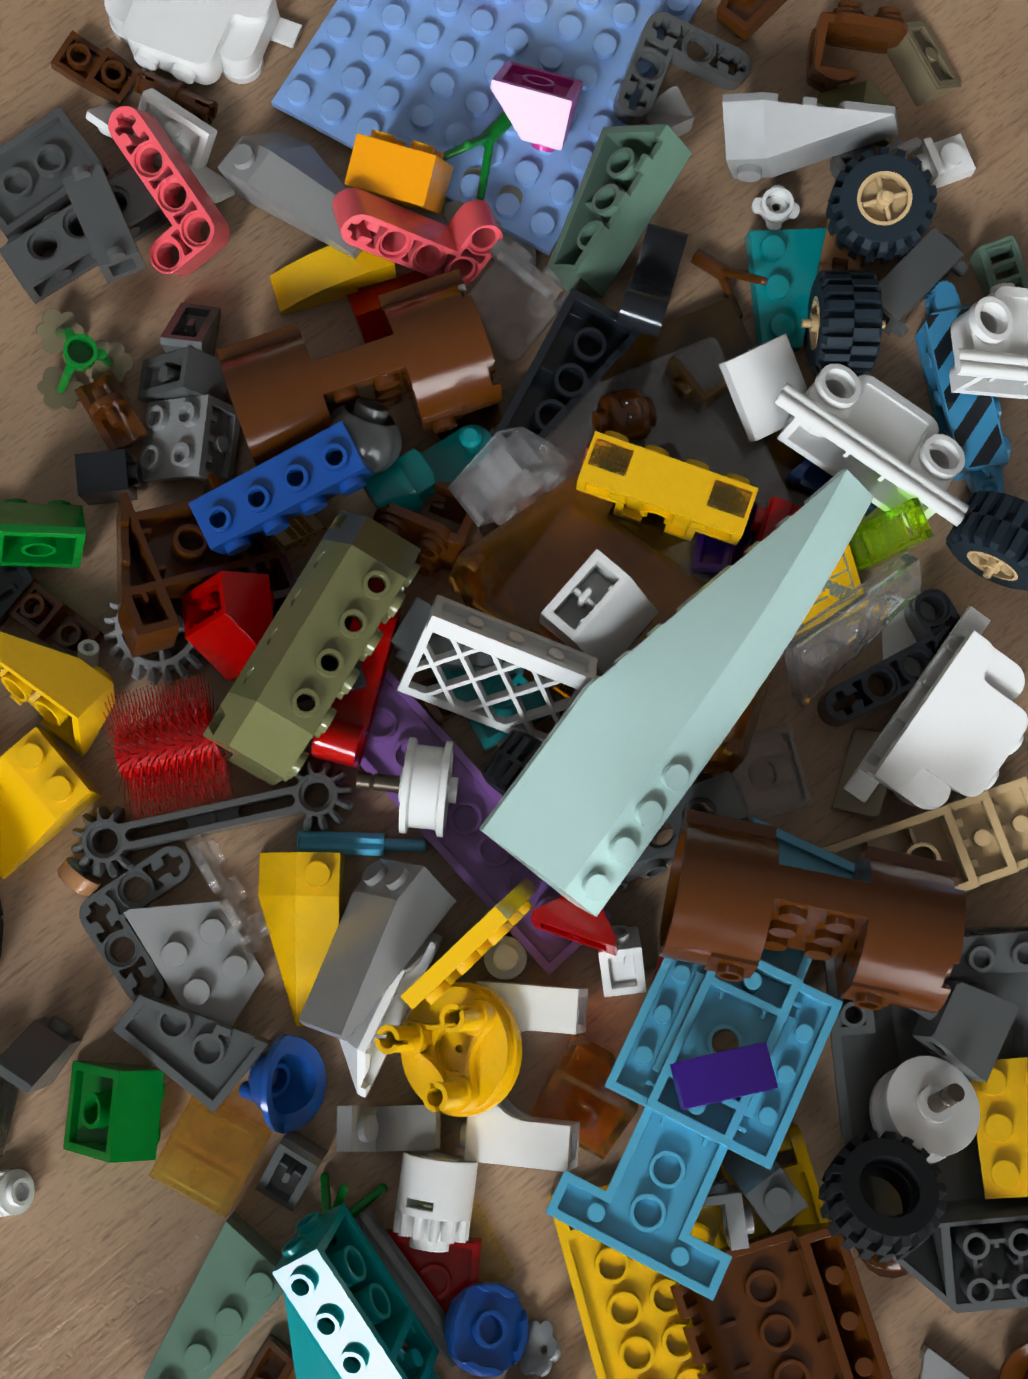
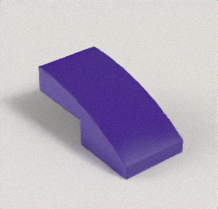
[670,1042,778,1111]

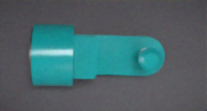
[363,425,494,513]

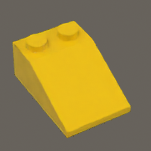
[0,727,103,879]

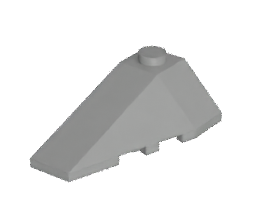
[722,92,899,182]
[218,130,362,259]

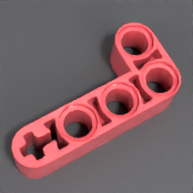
[108,106,230,276]
[332,188,503,285]

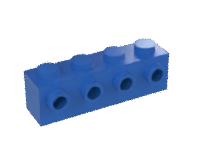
[188,421,374,556]

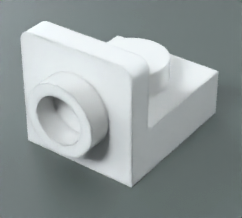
[913,133,976,189]
[598,925,647,997]

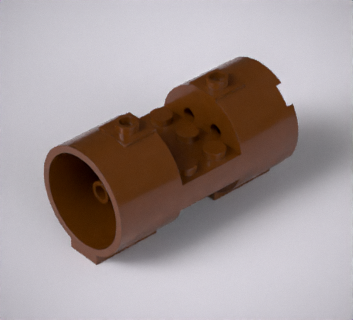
[216,269,503,466]
[658,809,966,1013]

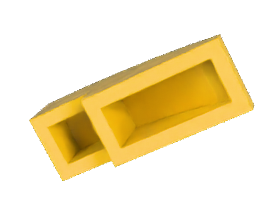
[270,245,397,316]

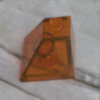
[528,1034,639,1160]

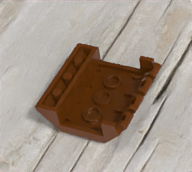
[670,1222,893,1379]

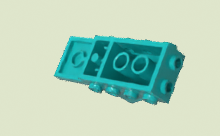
[272,1203,440,1379]

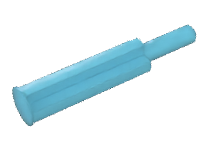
[296,830,427,856]

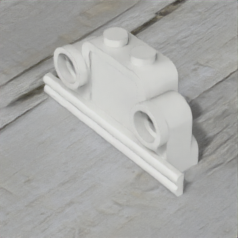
[104,0,303,85]
[949,283,1028,399]
[774,364,969,531]
[843,606,1028,810]

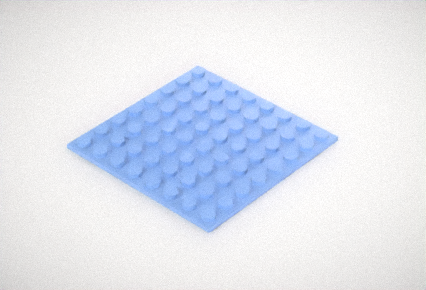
[271,0,702,256]

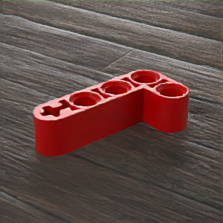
[311,608,402,769]

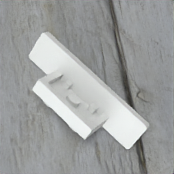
[85,88,235,203]

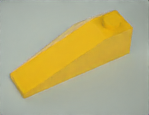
[0,631,115,757]
[258,852,345,1026]

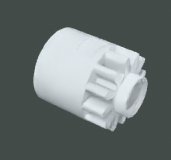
[393,1151,478,1252]

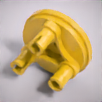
[375,982,522,1117]

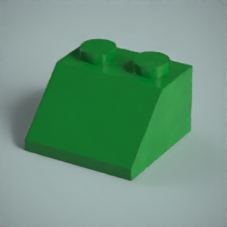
[0,498,86,568]
[63,1060,165,1163]

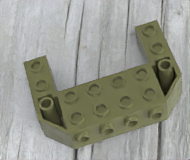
[202,510,421,786]

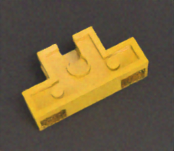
[576,431,759,546]

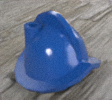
[239,1033,327,1134]

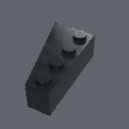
[489,288,642,463]

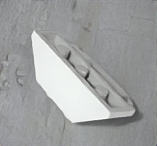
[339,933,444,1098]

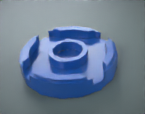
[444,1282,529,1377]

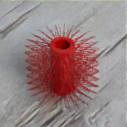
[103,673,233,819]

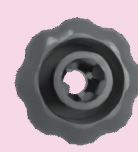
[328,398,402,474]

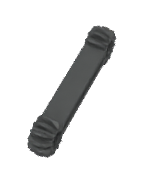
[71,760,355,878]

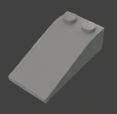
[299,858,456,1041]

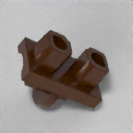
[75,370,149,450]

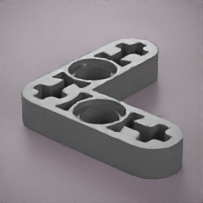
[613,12,752,125]
[79,846,194,1002]

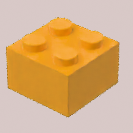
[344,130,454,215]

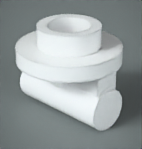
[0,1169,35,1217]

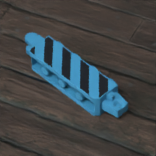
[914,280,1011,494]

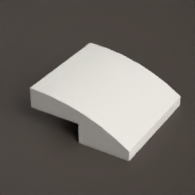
[719,334,808,442]

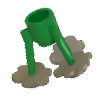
[36,308,134,411]

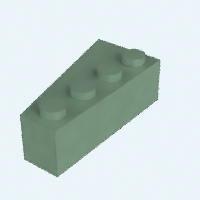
[545,124,692,298]
[143,1211,284,1379]

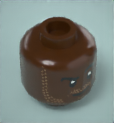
[592,388,657,443]

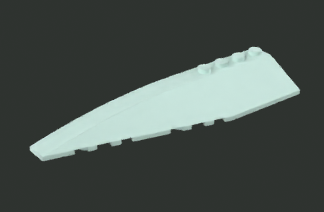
[479,469,874,917]

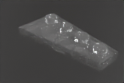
[784,552,922,708]

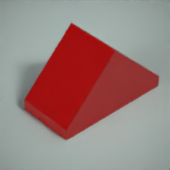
[530,896,619,956]

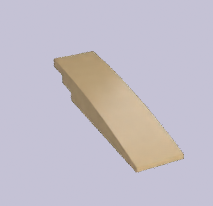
[821,776,1028,891]

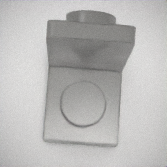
[336,1105,440,1152]

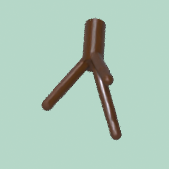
[691,249,768,319]

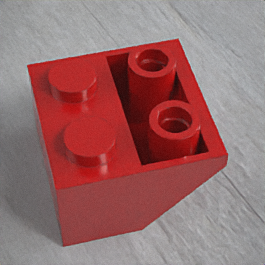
[181,571,275,681]

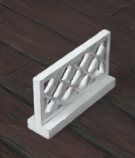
[397,594,597,743]

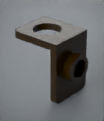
[665,355,729,415]

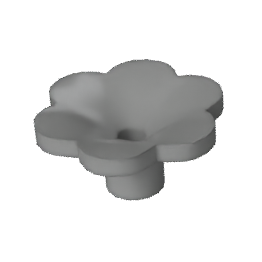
[520,1320,562,1377]

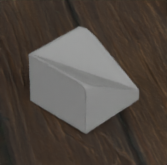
[642,85,694,137]

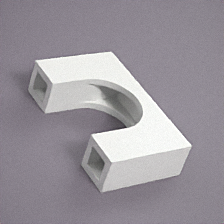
[460,980,588,1172]

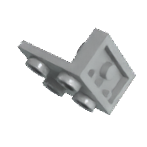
[140,394,240,484]

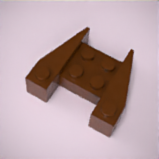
[116,473,297,658]

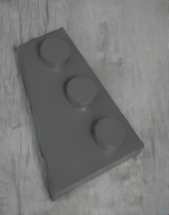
[112,993,271,1113]

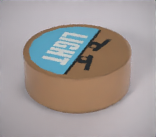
[57,857,102,896]

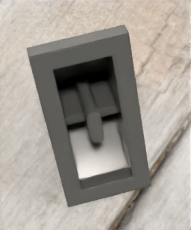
[160,303,221,356]
[256,1131,328,1212]

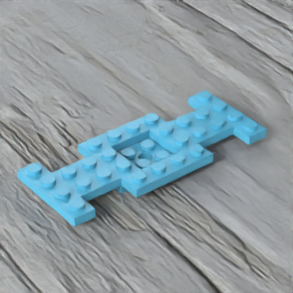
[545,817,855,1301]

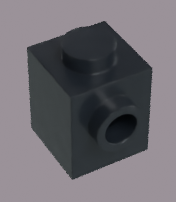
[74,449,143,505]

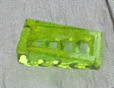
[849,497,934,571]

